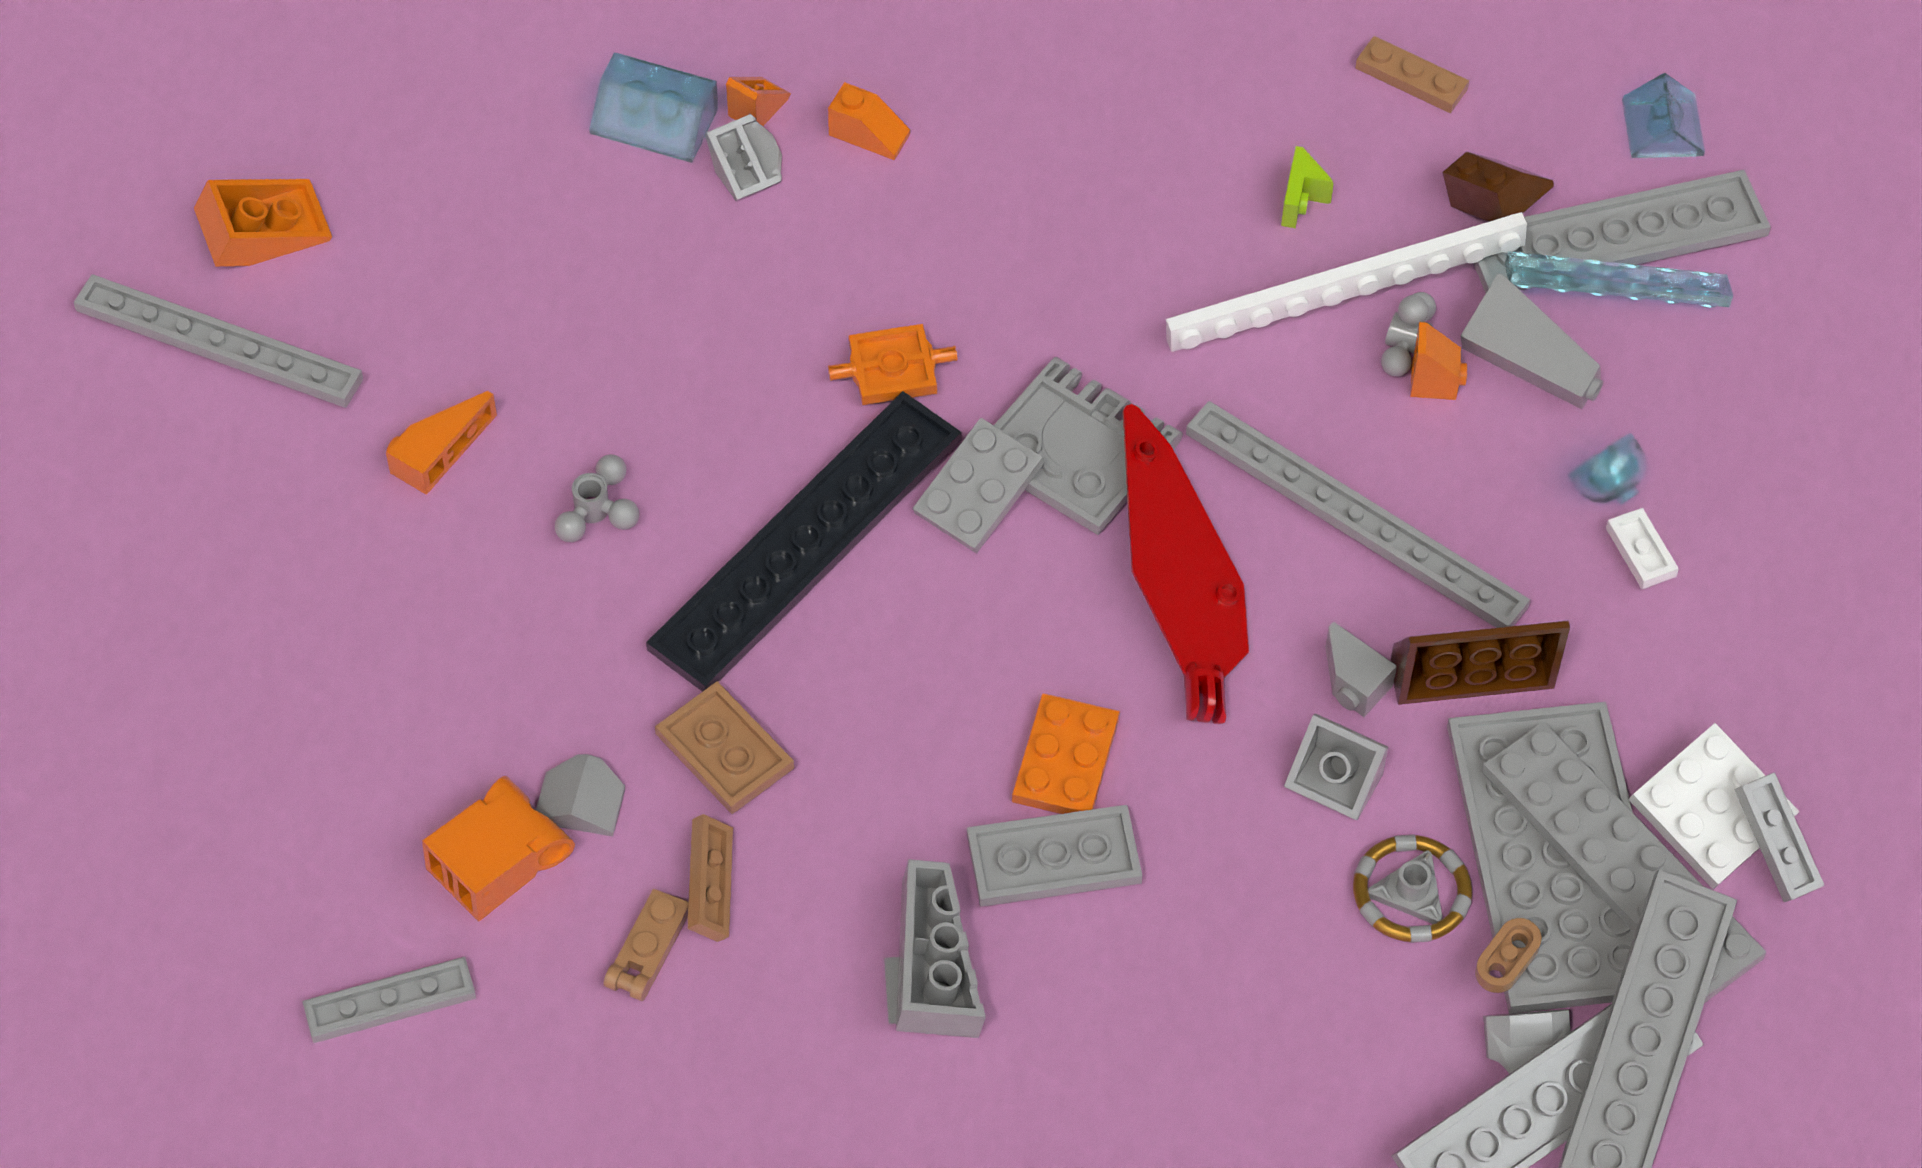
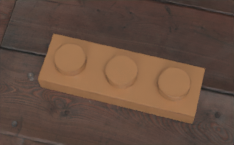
[1355,36,1470,114]
[687,814,733,942]

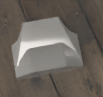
[1483,1009,1570,1074]

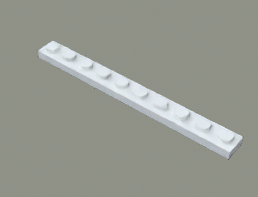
[1166,212,1527,352]

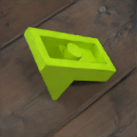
[1281,146,1334,229]

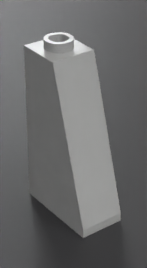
[1461,273,1604,409]

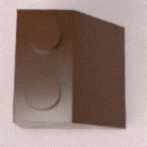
[1442,151,1554,222]

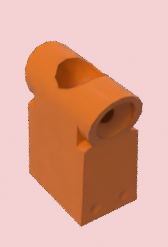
[422,776,575,922]

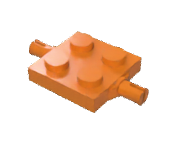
[828,324,958,405]

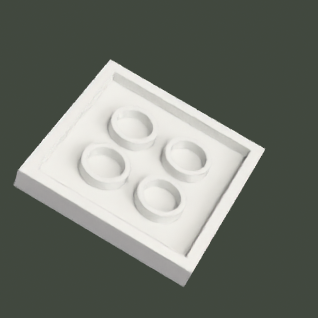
[1628,723,1800,889]

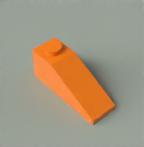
[386,390,497,495]

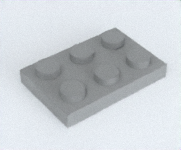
[912,418,1045,554]

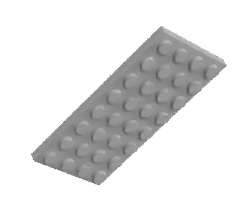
[1447,702,1635,1014]

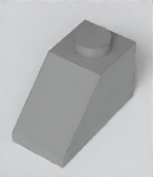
[1325,621,1397,717]

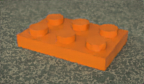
[1012,693,1120,814]

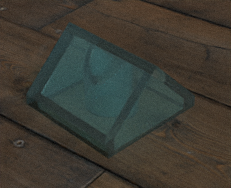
[1622,72,1705,158]

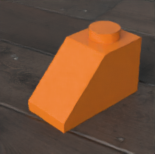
[828,82,910,160]
[1410,322,1467,400]

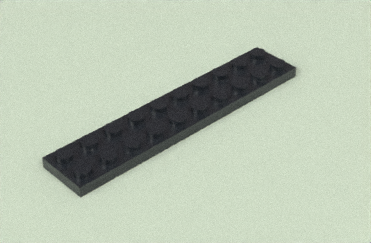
[646,391,962,692]

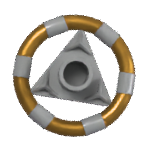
[1353,834,1472,943]

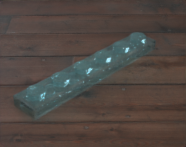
[1505,251,1733,308]

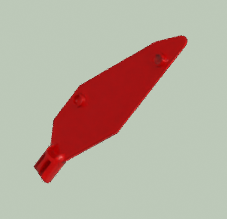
[1123,404,1249,724]

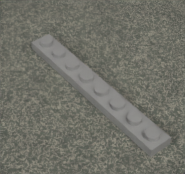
[74,274,363,408]

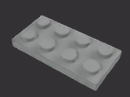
[967,805,1142,907]

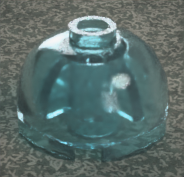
[1568,433,1647,505]

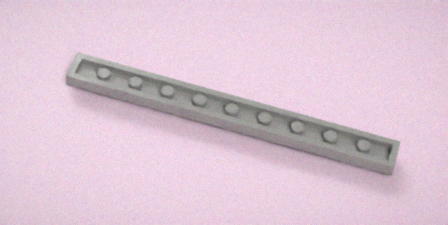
[1186,401,1530,628]

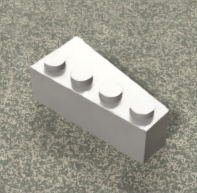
[896,859,986,1038]

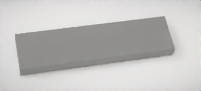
[302,957,476,1043]

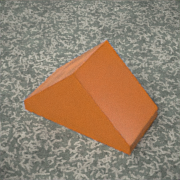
[726,77,791,126]

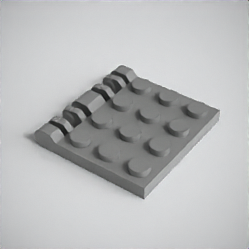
[994,357,1183,535]

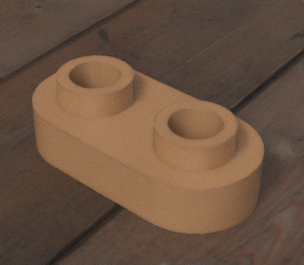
[1475,918,1542,993]

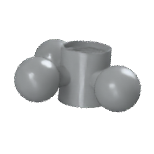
[1381,292,1436,376]
[555,454,639,542]

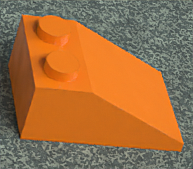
[194,179,332,267]

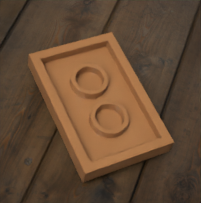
[655,681,794,814]

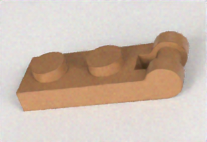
[603,888,689,1001]

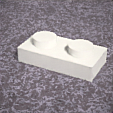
[1606,508,1679,589]

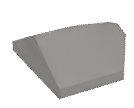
[705,114,782,201]
[536,754,625,837]

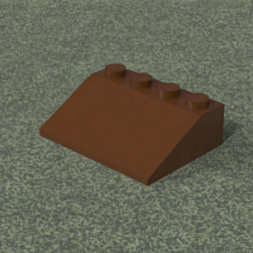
[1390,620,1570,705]

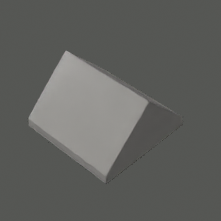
[1284,713,1388,820]

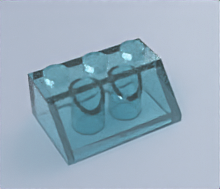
[589,52,718,163]

